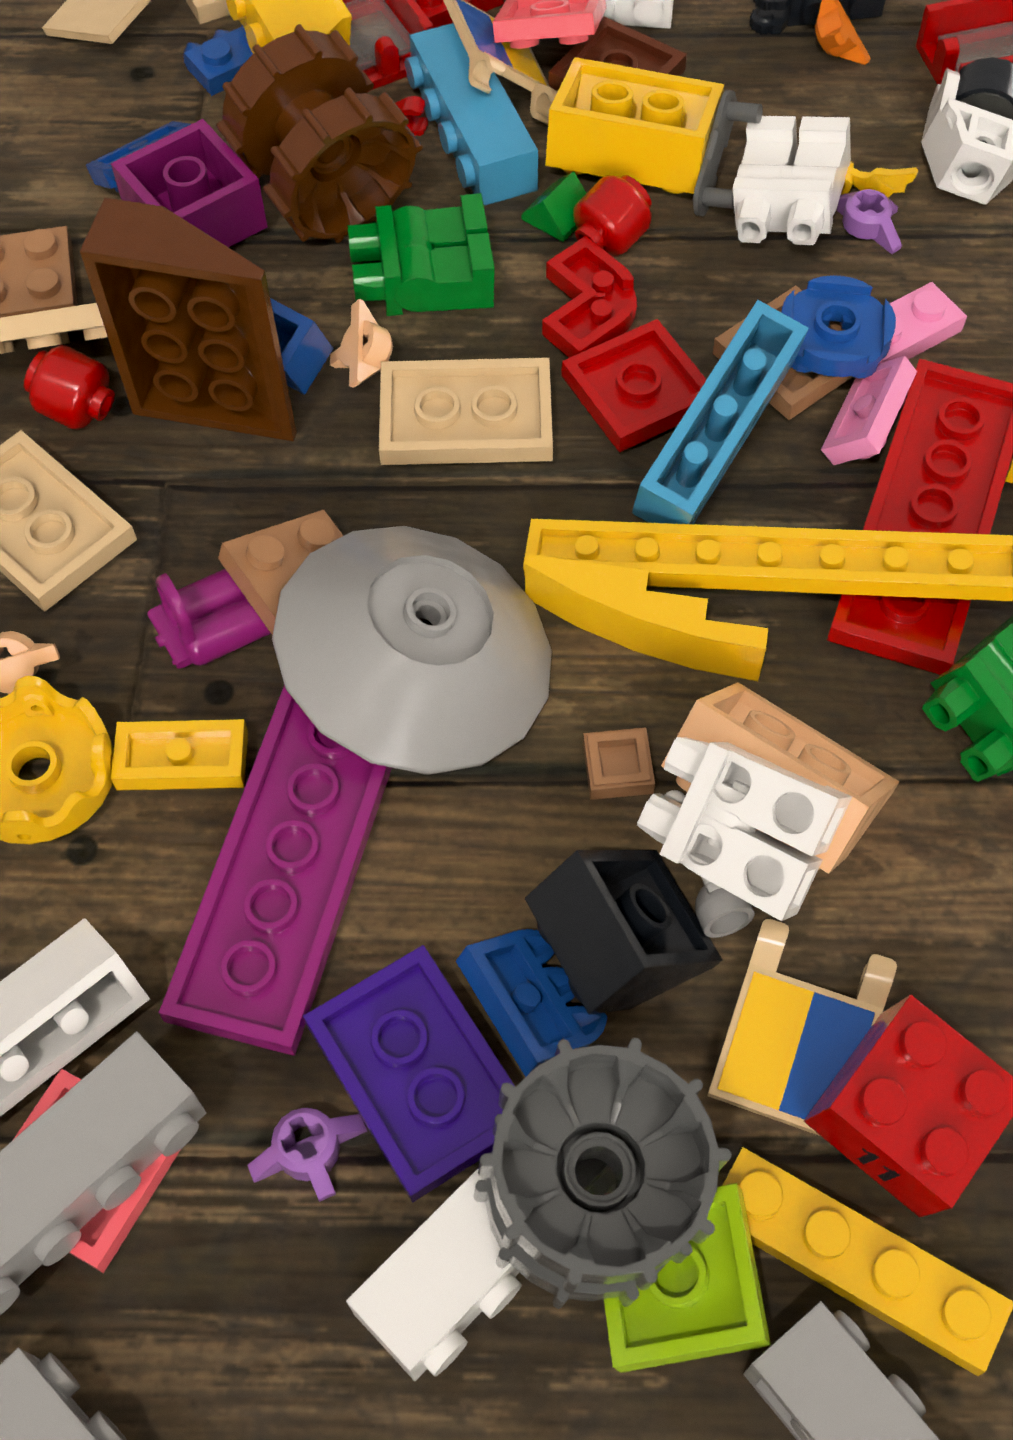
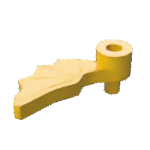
[841,161,919,198]

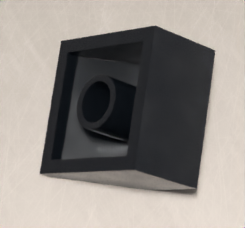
[525,850,723,1015]

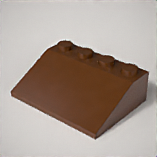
[80,198,296,442]

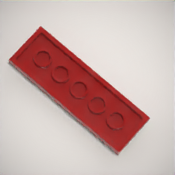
[827,358,1013,675]

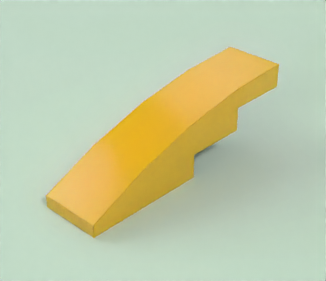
[525,554,768,682]

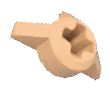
[330,299,393,388]
[0,631,60,694]

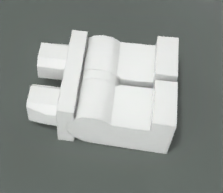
[732,116,851,245]
[637,737,852,921]

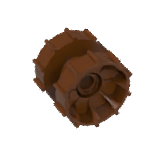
[216,24,423,243]

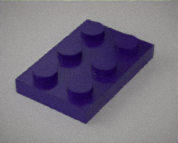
[303,945,515,1203]

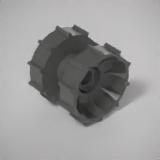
[473,1038,732,1309]

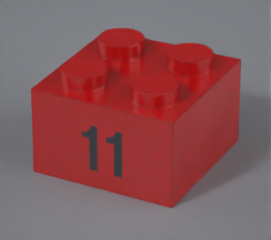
[803,995,1013,1218]

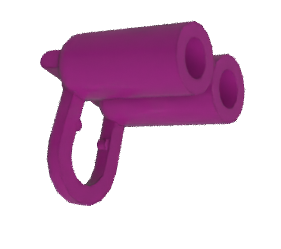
[147,569,271,669]

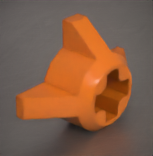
[815,0,871,65]

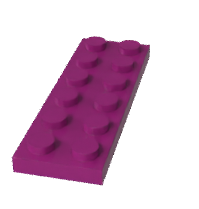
[159,684,392,1056]

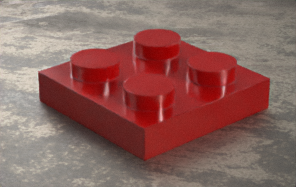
[561,319,707,453]

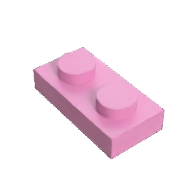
[878,282,967,364]
[821,355,917,465]

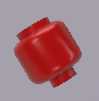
[573,175,652,257]
[24,345,115,430]

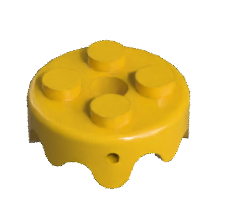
[0,676,114,845]

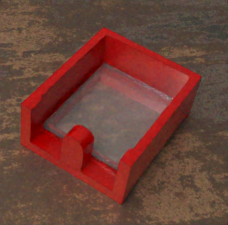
[342,0,433,91]
[916,0,1013,85]

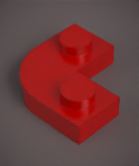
[542,236,637,358]

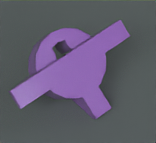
[836,189,902,254]
[247,1108,367,1202]

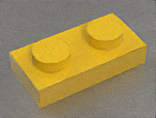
[111,719,248,791]

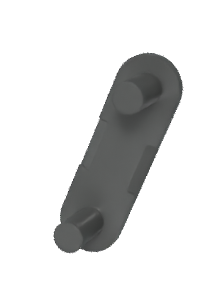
[693,90,763,216]

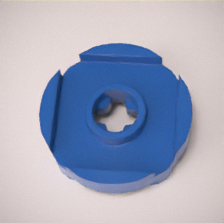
[781,276,896,378]

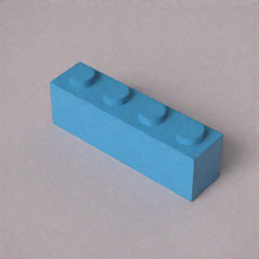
[405,23,538,206]
[632,300,809,524]

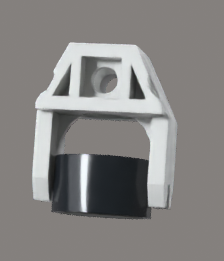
[921,57,1013,205]

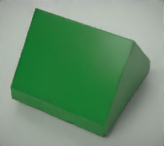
[521,171,587,242]

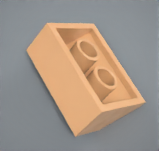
[661,682,900,874]

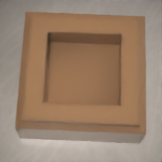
[583,728,655,800]

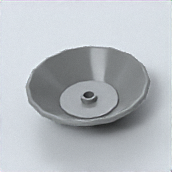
[272,526,552,775]

